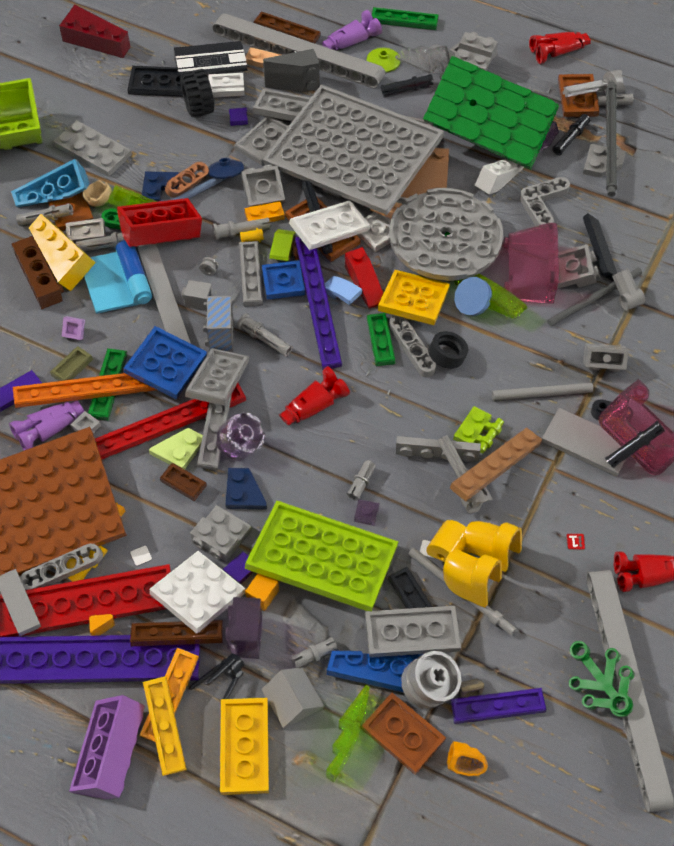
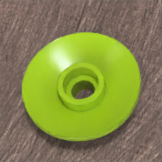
[367,47,400,73]

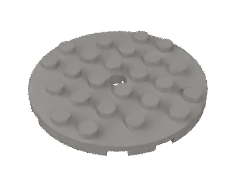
[389,188,503,281]

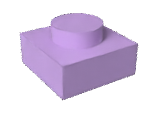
[62,316,85,340]

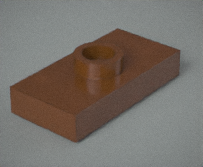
[160,463,207,501]

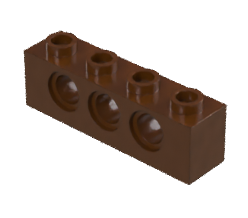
[11,236,64,310]

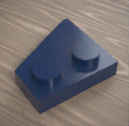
[225,468,267,510]

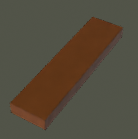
[254,11,321,44]
[130,620,223,647]

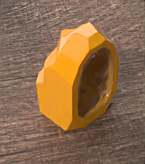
[447,741,488,776]

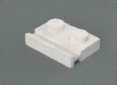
[209,73,245,97]

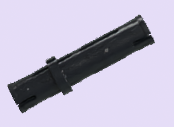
[381,74,434,96]
[552,114,591,156]
[605,420,665,468]

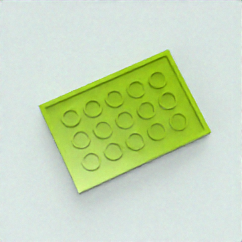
[245,501,398,612]

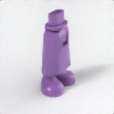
[322,10,382,50]
[9,400,84,451]

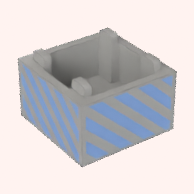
[203,296,234,352]

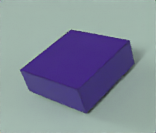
[229,108,248,126]

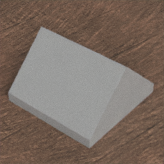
[262,668,324,730]

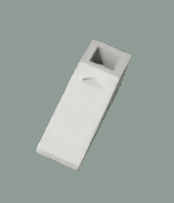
[475,159,524,194]

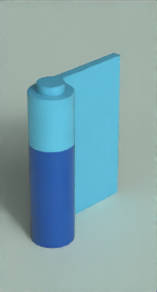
[84,240,153,314]

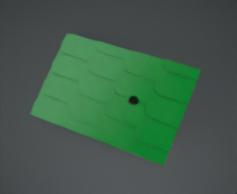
[423,56,559,170]

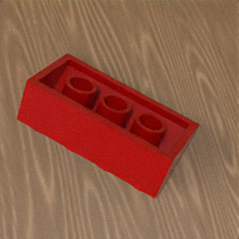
[117,198,202,247]

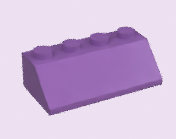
[69,695,145,799]

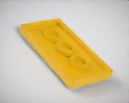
[220,698,269,795]

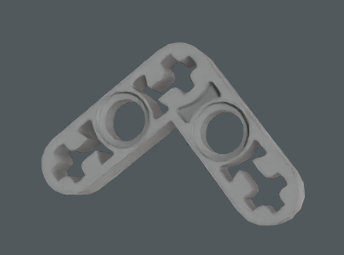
[520,177,570,232]

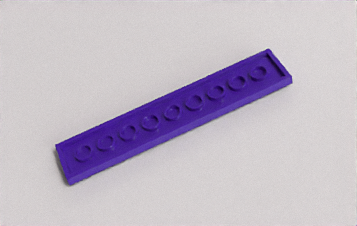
[0,635,200,684]

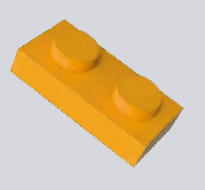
[244,201,285,223]

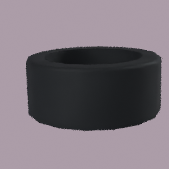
[428,331,469,369]

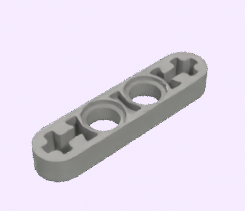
[389,315,436,377]
[20,543,103,590]

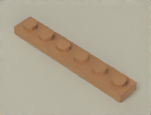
[449,428,543,502]

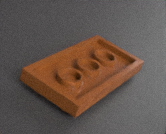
[285,196,361,262]

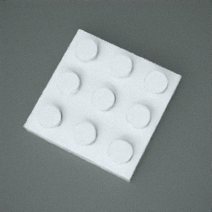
[149,551,245,633]

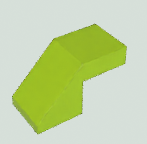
[269,229,296,261]

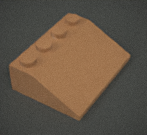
[401,148,449,198]

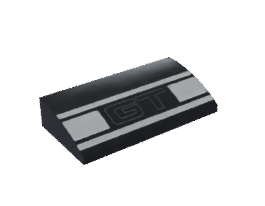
[174,41,248,78]

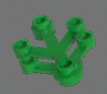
[569,641,635,717]

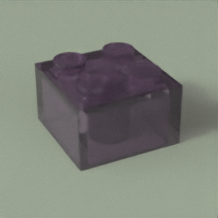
[226,597,263,659]

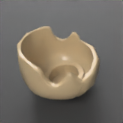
[82,180,112,207]

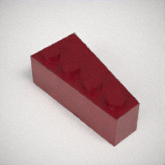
[59,4,130,58]

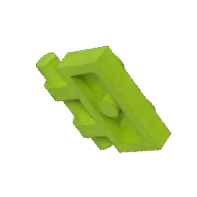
[453,406,504,453]

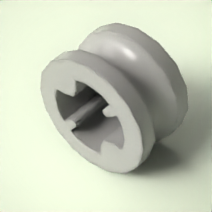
[199,257,219,276]

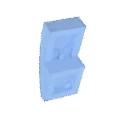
[325,276,362,305]

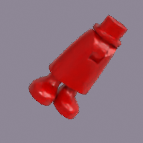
[529,32,591,64]
[279,366,350,426]
[614,551,674,592]

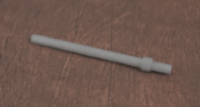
[408,547,517,636]

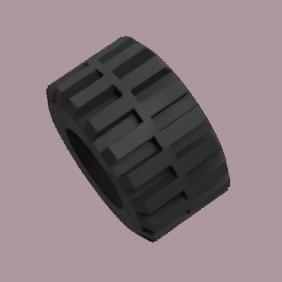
[180,69,214,117]

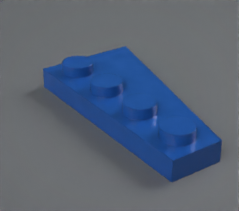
[326,651,423,692]

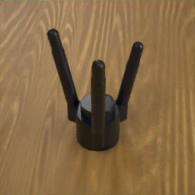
[189,653,245,699]

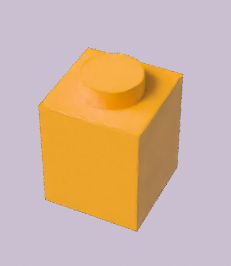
[245,574,279,611]

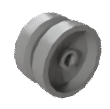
[401,651,461,709]

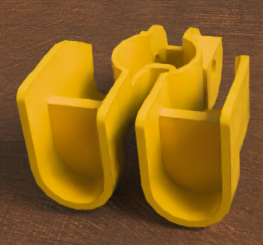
[426,520,522,608]

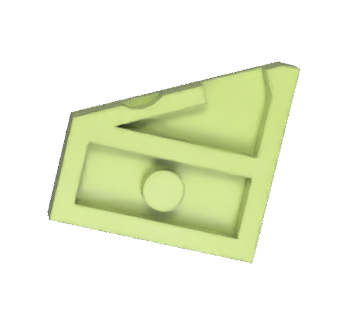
[149,428,203,470]

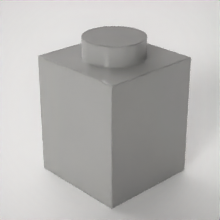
[182,280,213,310]

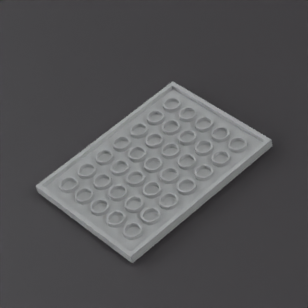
[263,85,444,215]

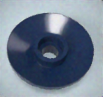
[208,158,244,179]

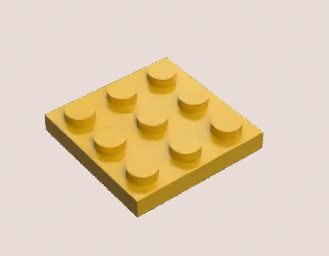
[378,270,450,325]

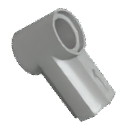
[612,269,645,311]

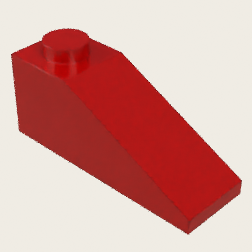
[345,247,384,309]

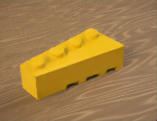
[29,214,96,291]

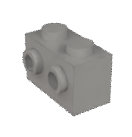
[583,343,629,372]

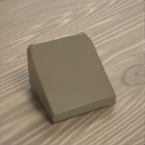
[458,679,484,698]

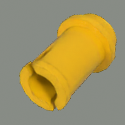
[240,228,264,243]

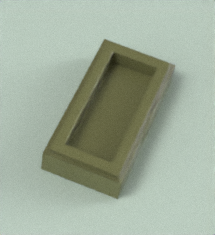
[50,346,93,381]

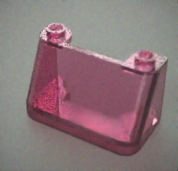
[504,223,559,303]
[599,379,674,476]

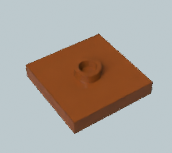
[48,192,93,231]

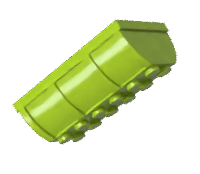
[0,78,43,150]

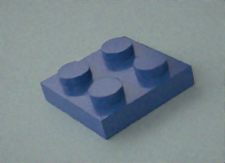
[262,260,305,300]

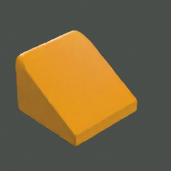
[89,614,115,636]

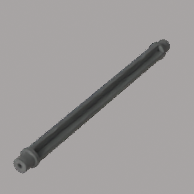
[606,82,617,197]

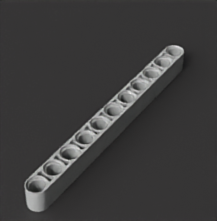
[212,14,385,88]
[587,570,674,812]

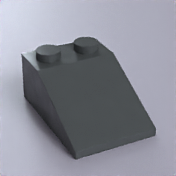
[263,49,320,92]

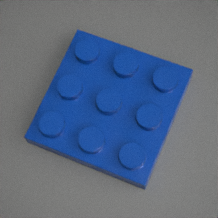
[123,326,207,399]

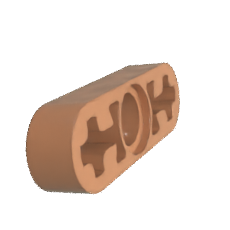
[165,162,209,198]

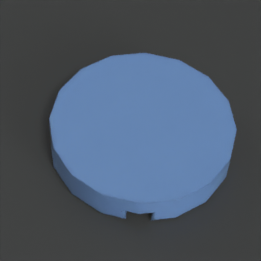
[454,277,492,316]

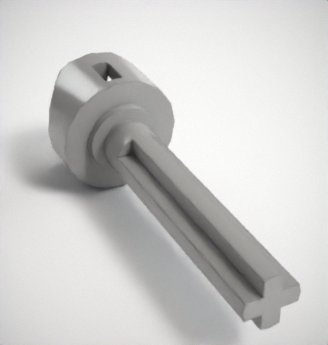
[563,70,626,97]
[438,435,493,514]

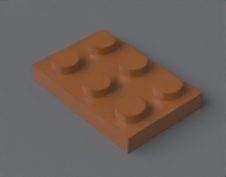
[558,74,600,117]
[361,693,446,775]

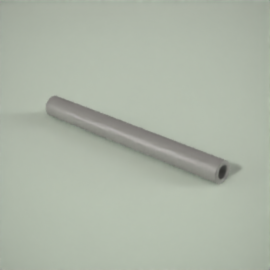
[492,383,593,401]

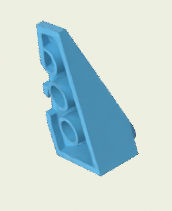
[11,159,90,207]

